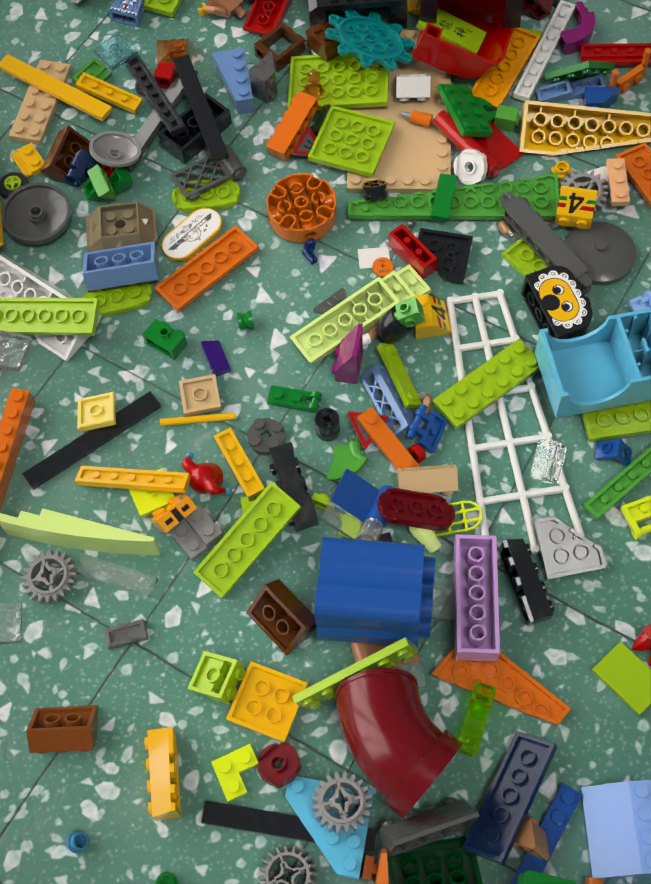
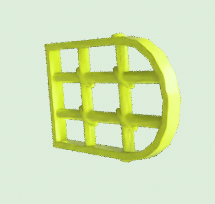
[433,501,482,537]

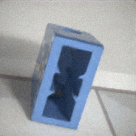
[109,0,145,28]

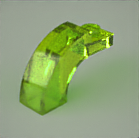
[458,681,497,758]

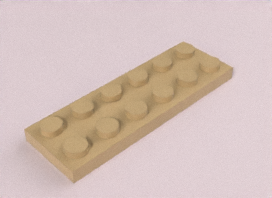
[9,60,72,145]

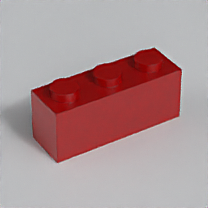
[389,224,437,280]

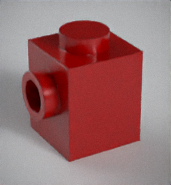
[154,62,178,89]

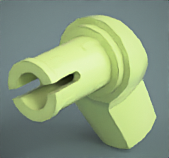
[409,526,442,553]

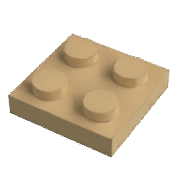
[179,374,222,417]

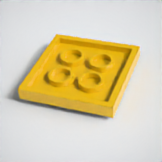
[226,661,309,743]

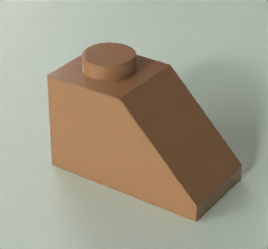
[513,816,550,861]

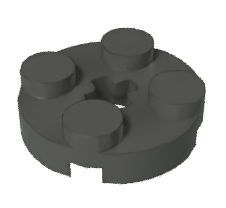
[247,418,286,455]

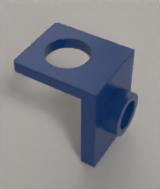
[594,439,632,467]

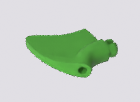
[326,437,368,481]

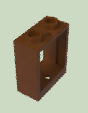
[254,23,305,73]

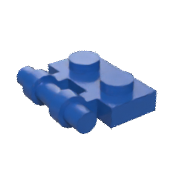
[406,404,448,453]

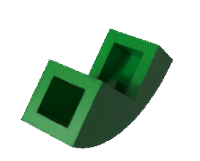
[83,168,133,201]

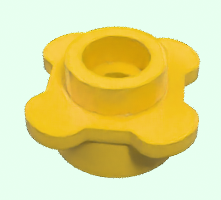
[551,161,572,179]

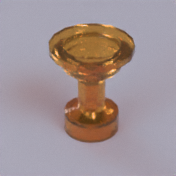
[304,70,324,99]

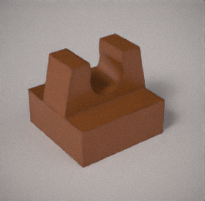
[359,855,378,882]

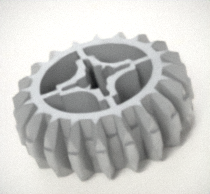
[258,845,318,884]

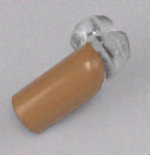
[498,221,520,243]
[419,390,432,414]

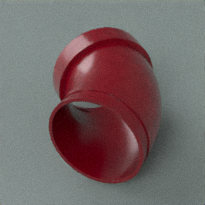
[335,668,463,819]

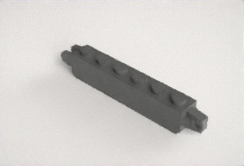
[500,191,593,294]

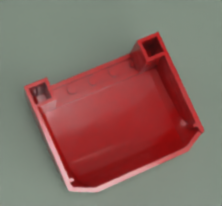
[412,0,514,78]

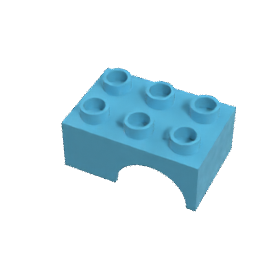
[535,308,651,419]

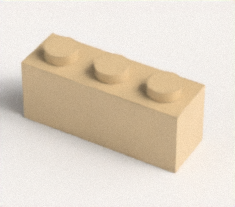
[397,464,458,495]

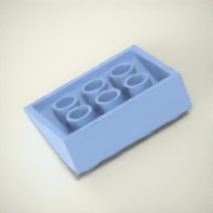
[580,780,651,879]

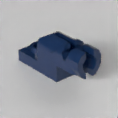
[64,149,99,187]

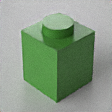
[494,104,521,132]

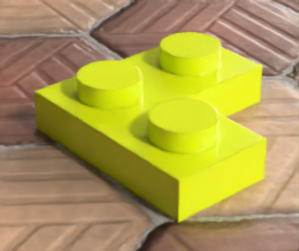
[211,744,259,803]

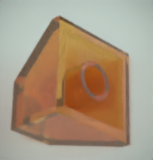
[157,38,190,67]

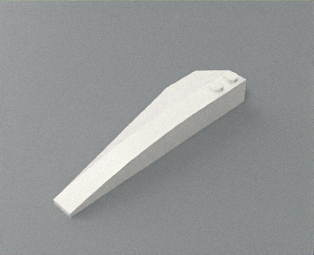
[0,253,102,361]

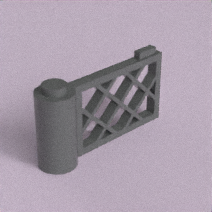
[170,144,247,201]

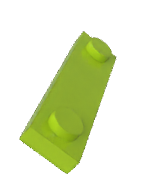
[377,343,422,409]

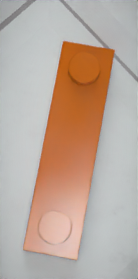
[356,407,419,470]

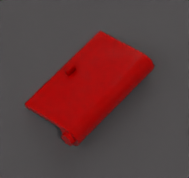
[433,110,524,178]

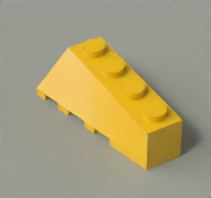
[144,727,182,821]

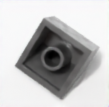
[249,51,278,104]

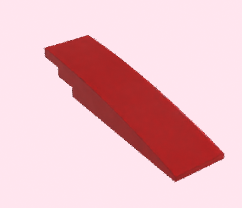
[243,0,293,35]

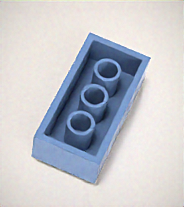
[82,241,159,291]

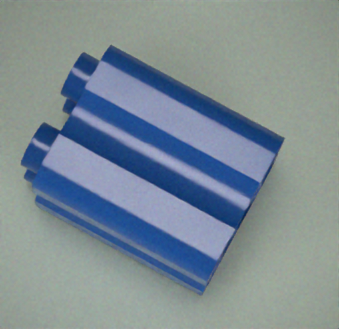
[314,537,436,647]

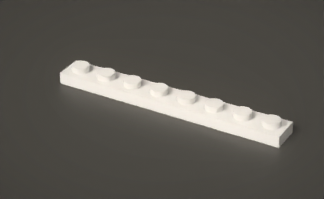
[513,0,575,101]

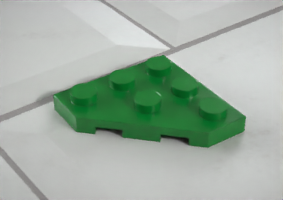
[545,61,615,82]

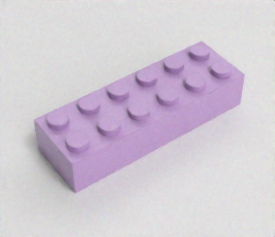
[454,534,500,661]

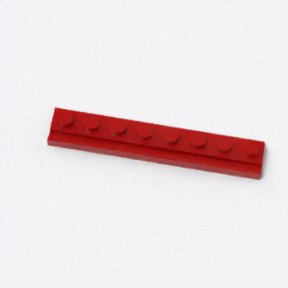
[580,43,651,67]

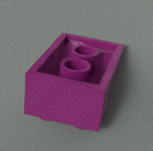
[332,323,363,384]

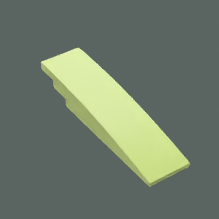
[290,264,431,364]
[0,508,161,556]

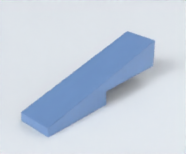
[535,74,606,103]

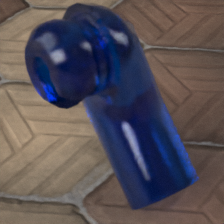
[302,238,318,265]

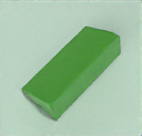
[87,165,117,200]

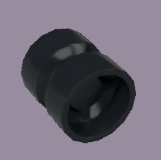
[315,408,340,442]

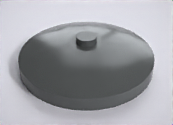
[1,182,72,245]
[565,222,636,285]

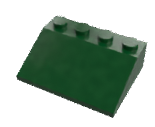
[387,837,483,884]

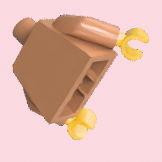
[197,0,247,19]

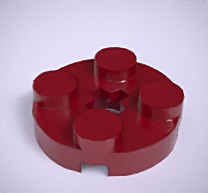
[257,743,302,788]

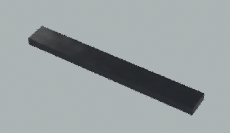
[124,55,187,138]
[173,55,229,162]
[22,391,161,490]
[201,801,377,853]

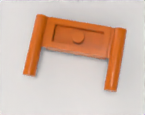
[609,48,651,95]

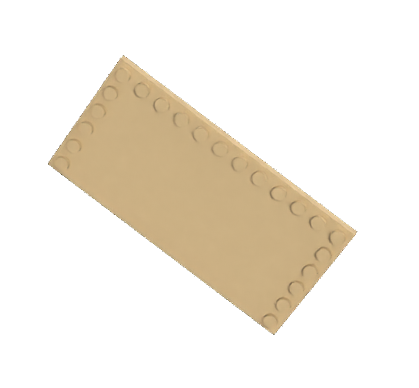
[347,30,451,193]

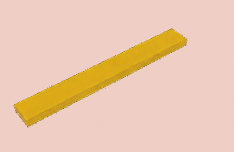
[0,54,113,122]

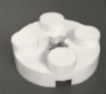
[454,149,488,185]

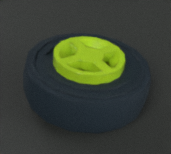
[0,172,29,199]

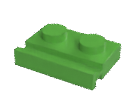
[72,57,112,95]

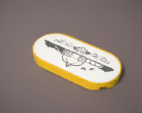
[162,208,222,262]

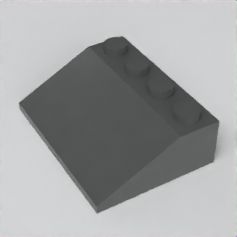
[378,798,480,858]

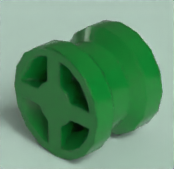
[237,310,254,331]

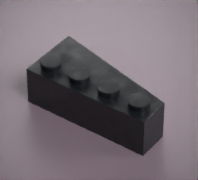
[269,442,319,532]

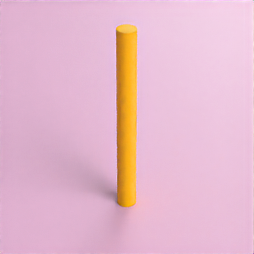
[160,412,236,426]

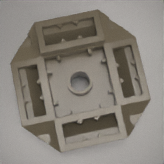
[86,202,159,252]

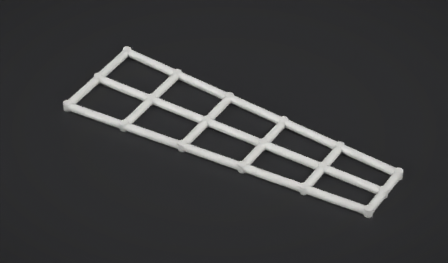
[446,289,585,560]

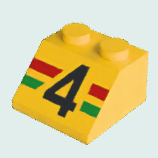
[554,186,598,230]
[409,294,451,339]

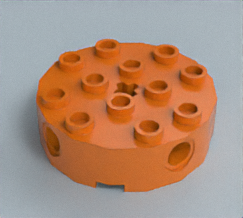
[266,173,337,243]

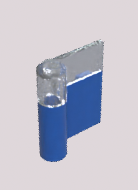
[320,469,395,541]

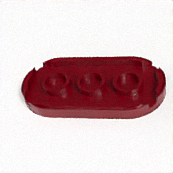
[377,488,455,531]

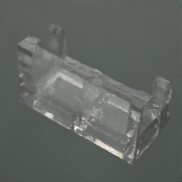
[530,440,567,484]

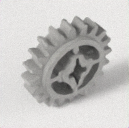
[559,169,608,214]
[21,549,78,605]
[311,772,372,835]

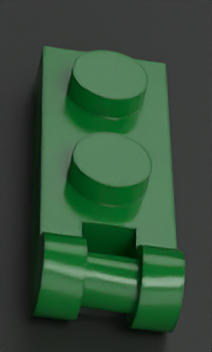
[267,385,322,413]

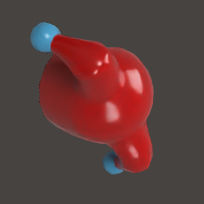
[182,452,232,495]

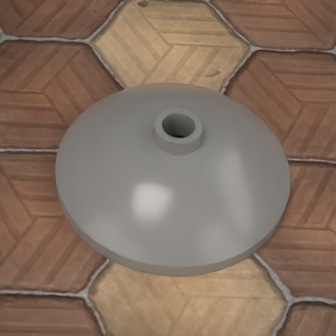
[89,131,141,168]

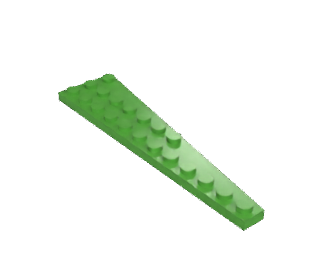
[348,173,559,220]

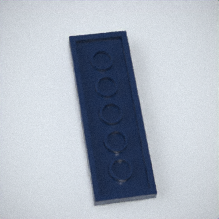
[462,731,557,866]

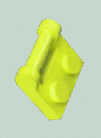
[620,496,651,540]

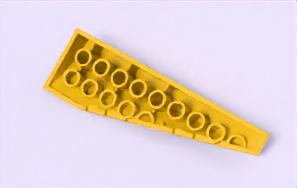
[519,100,651,156]

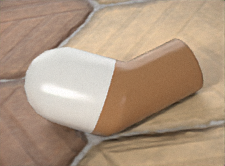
[363,326,378,349]

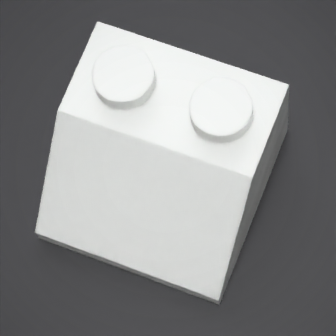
[396,74,431,101]

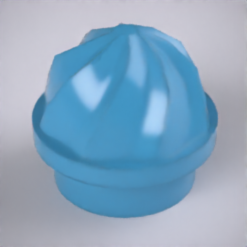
[66,830,89,853]

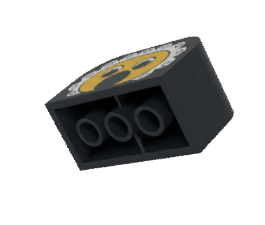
[521,266,593,339]

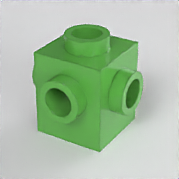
[394,297,426,328]

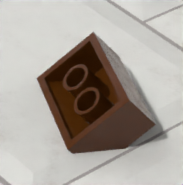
[40,125,90,184]
[246,579,316,656]

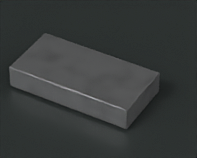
[104,619,149,650]

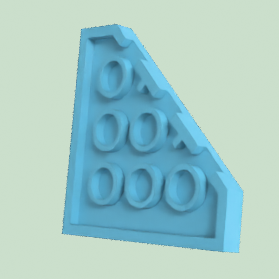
[285,776,374,880]

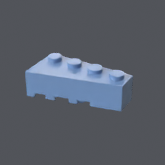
[212,48,255,114]

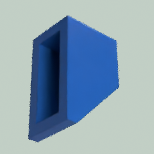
[583,87,620,109]

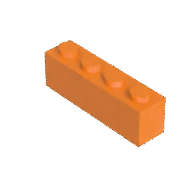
[266,91,319,162]

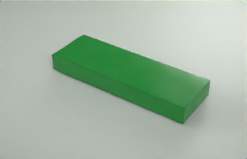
[431,173,457,222]

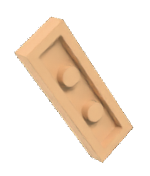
[606,158,630,206]

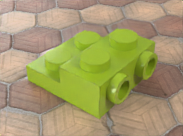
[187,651,245,704]

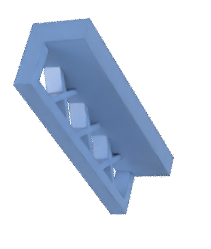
[360,364,414,437]

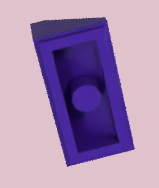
[201,340,231,377]

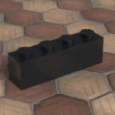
[498,539,554,626]

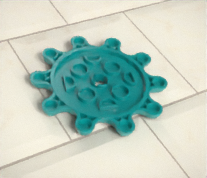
[325,9,415,71]

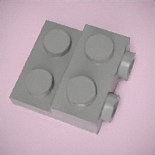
[169,504,224,561]

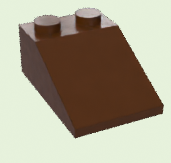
[305,22,341,62]

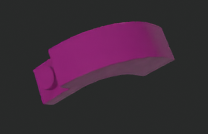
[559,1,595,55]

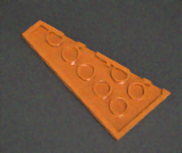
[431,647,571,726]

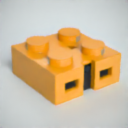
[150,495,197,533]

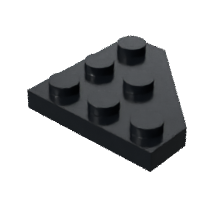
[418,228,473,284]

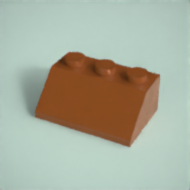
[26,705,98,754]

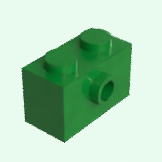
[142,318,187,361]

